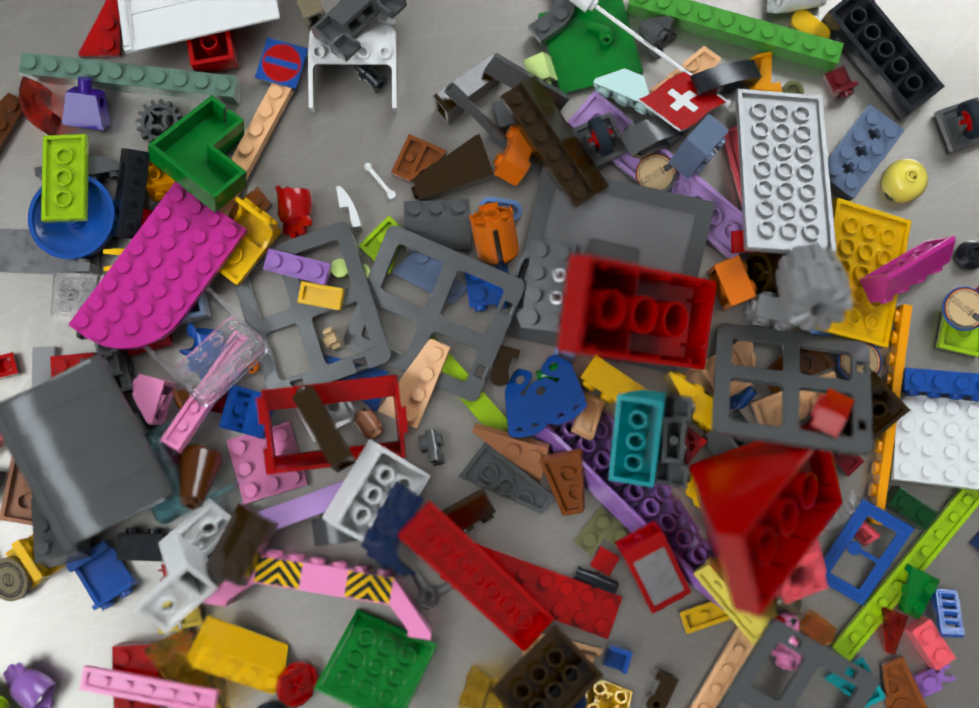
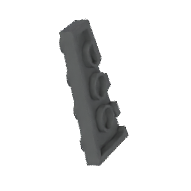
[458,442,555,514]

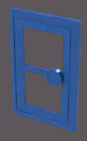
[824,498,915,605]

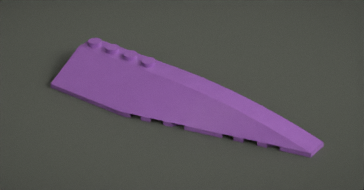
[533,385,724,611]

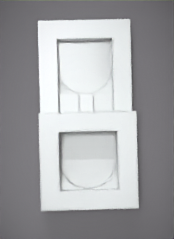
[336,186,363,231]

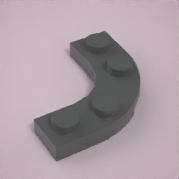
[528,0,576,45]

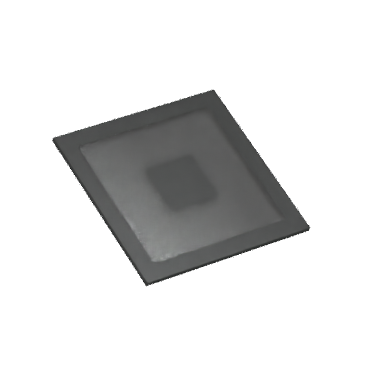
[506,167,715,373]

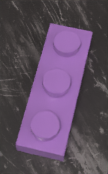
[263,248,332,286]

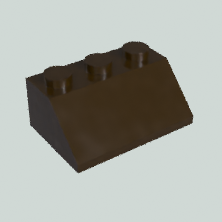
[839,371,910,441]
[206,503,279,587]

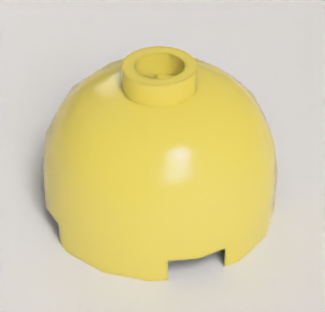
[881,158,929,203]

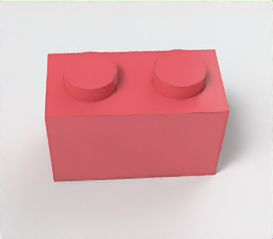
[902,616,956,671]

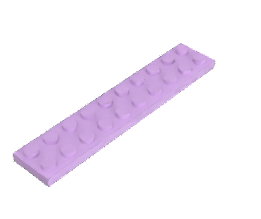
[567,90,743,259]

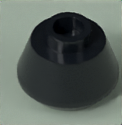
[956,240,979,270]

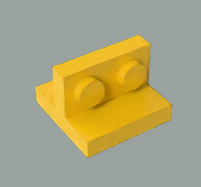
[5,534,66,590]

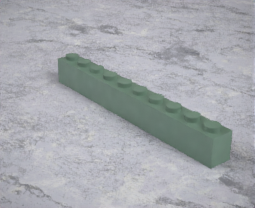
[18,52,242,105]

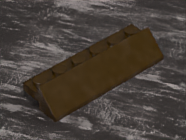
[500,75,609,209]

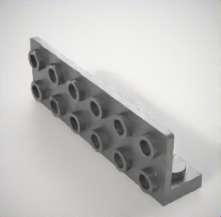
[0,229,100,275]

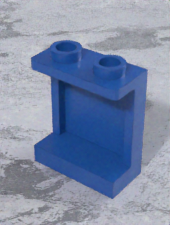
[66,539,138,611]

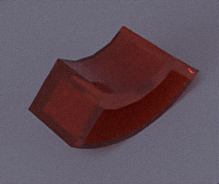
[19,76,62,136]

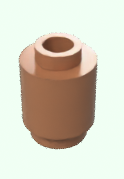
[353,408,385,441]

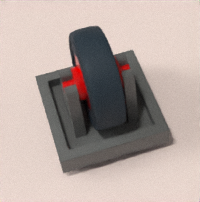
[934,97,979,153]
[572,112,628,167]

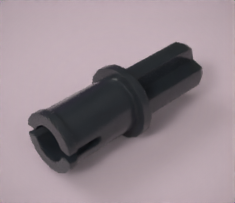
[574,566,619,594]

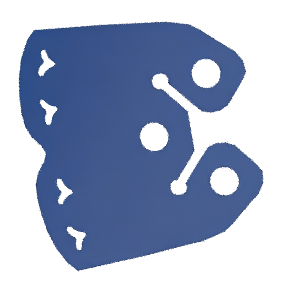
[505,355,587,438]

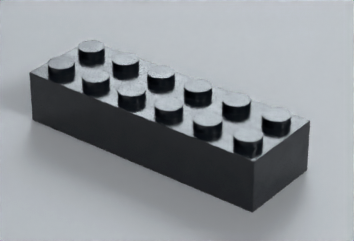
[821,0,945,120]

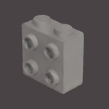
[744,292,799,331]

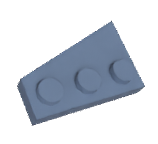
[391,252,467,305]

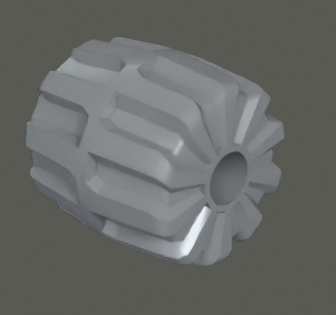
[776,243,853,332]

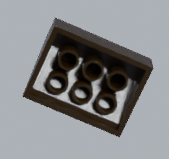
[415,488,496,555]
[490,624,604,708]

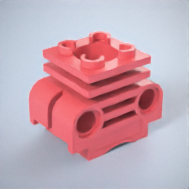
[776,538,828,605]

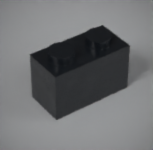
[117,528,169,561]

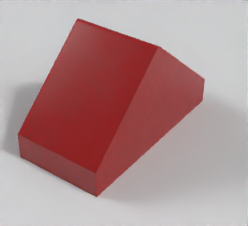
[556,254,717,370]
[689,425,843,617]

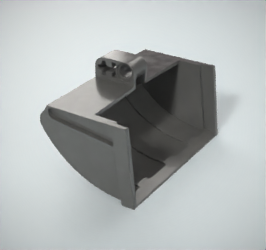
[0,354,175,553]

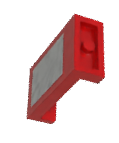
[615,521,692,614]

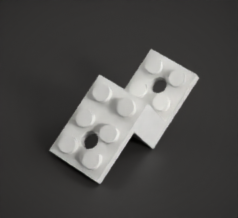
[133,498,231,634]

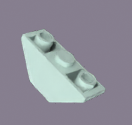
[593,68,654,116]

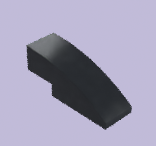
[690,59,762,96]

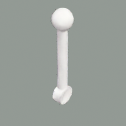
[364,163,396,200]

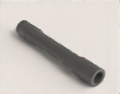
[444,82,508,148]

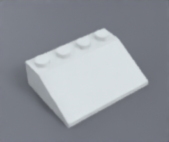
[322,439,431,542]

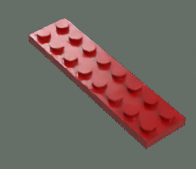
[397,500,555,652]
[440,543,623,639]

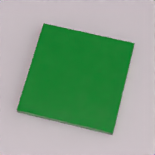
[538,0,644,94]
[314,609,438,708]

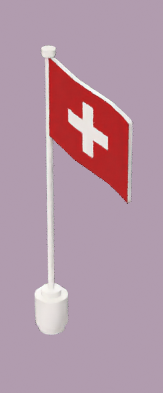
[569,0,732,132]

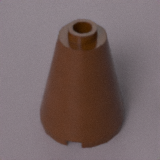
[177,444,223,510]

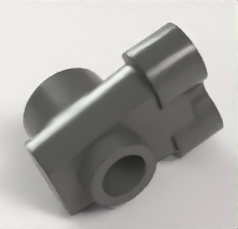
[418,429,445,466]

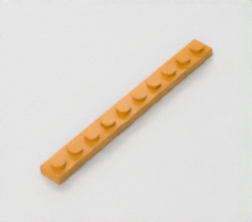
[867,304,913,525]

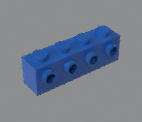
[901,368,979,402]

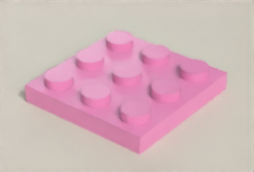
[226,421,309,504]

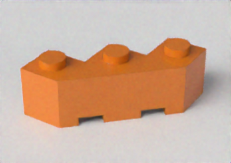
[493,125,534,186]

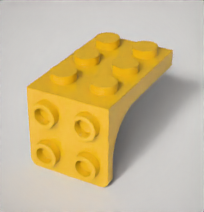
[219,197,282,286]

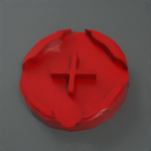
[276,661,318,708]

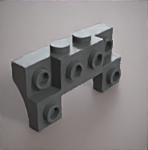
[310,0,407,62]
[655,392,695,489]

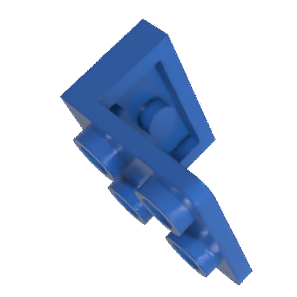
[219,384,274,439]

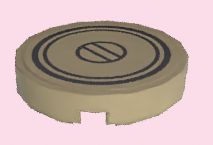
[0,556,32,602]

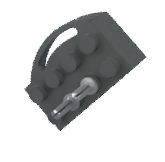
[514,239,581,333]

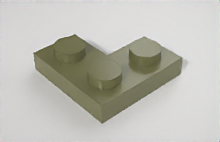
[573,506,632,555]

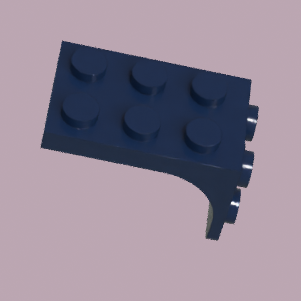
[361,481,424,577]

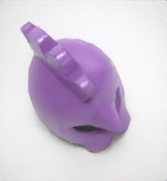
[3,662,57,708]

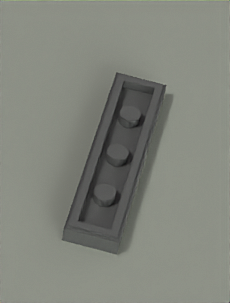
[484,53,570,111]

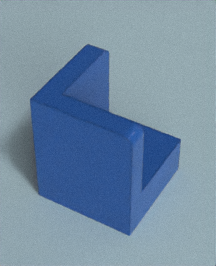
[602,642,633,674]

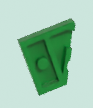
[898,563,941,619]

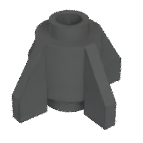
[638,15,678,59]

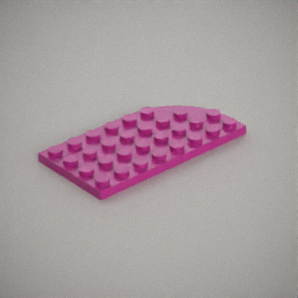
[68,182,248,350]

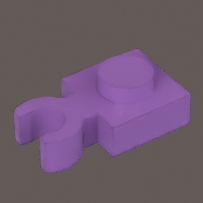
[912,664,956,698]

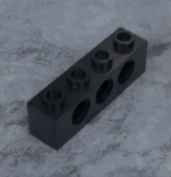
[113,148,150,239]

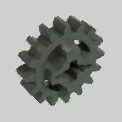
[136,99,184,144]

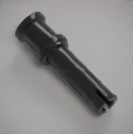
[349,65,388,93]

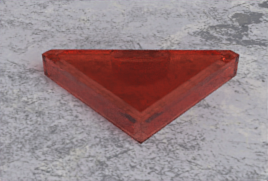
[882,607,908,655]

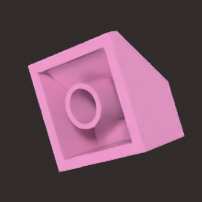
[132,374,176,426]

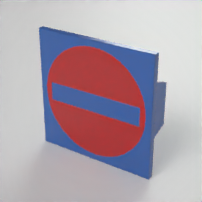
[255,37,308,89]

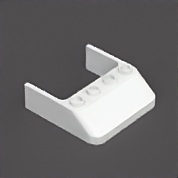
[308,24,397,113]

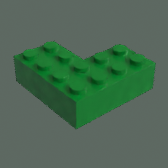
[148,95,246,213]

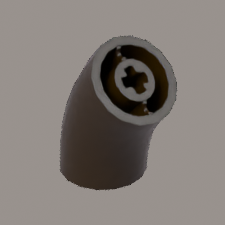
[746,252,787,293]

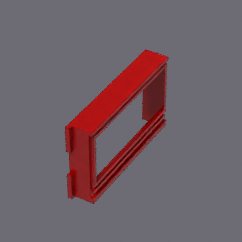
[256,374,408,475]

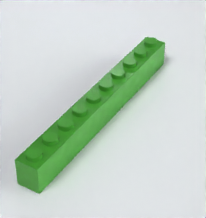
[626,0,844,72]

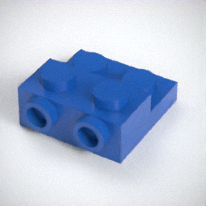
[465,260,511,312]

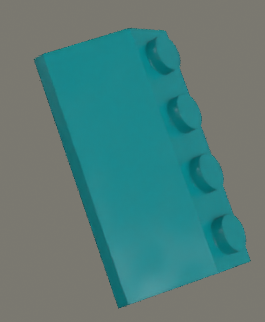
[608,390,666,487]

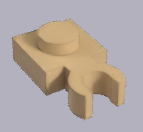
[322,327,343,352]

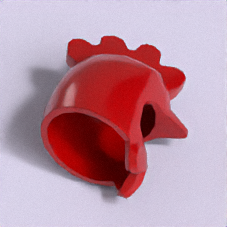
[275,185,313,239]

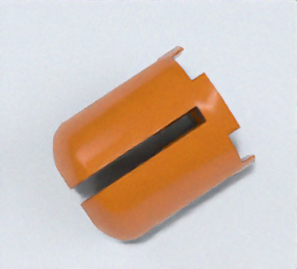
[469,202,519,266]

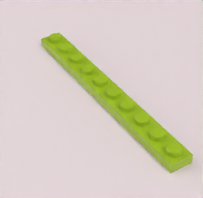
[830,488,979,661]

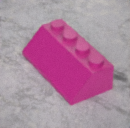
[859,236,956,304]

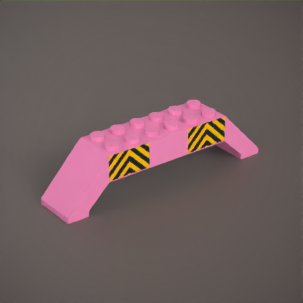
[203,549,433,640]

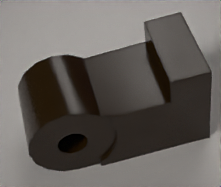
[490,345,520,387]
[644,667,679,708]

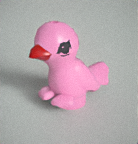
[770,611,803,671]

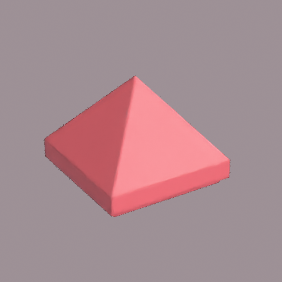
[854,521,881,546]

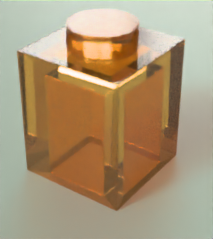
[799,609,837,646]

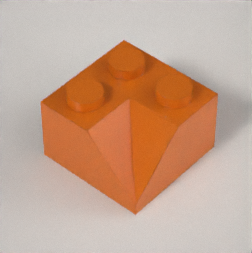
[706,255,757,312]

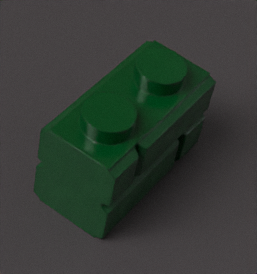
[885,486,938,531]

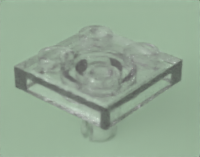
[51,273,100,318]

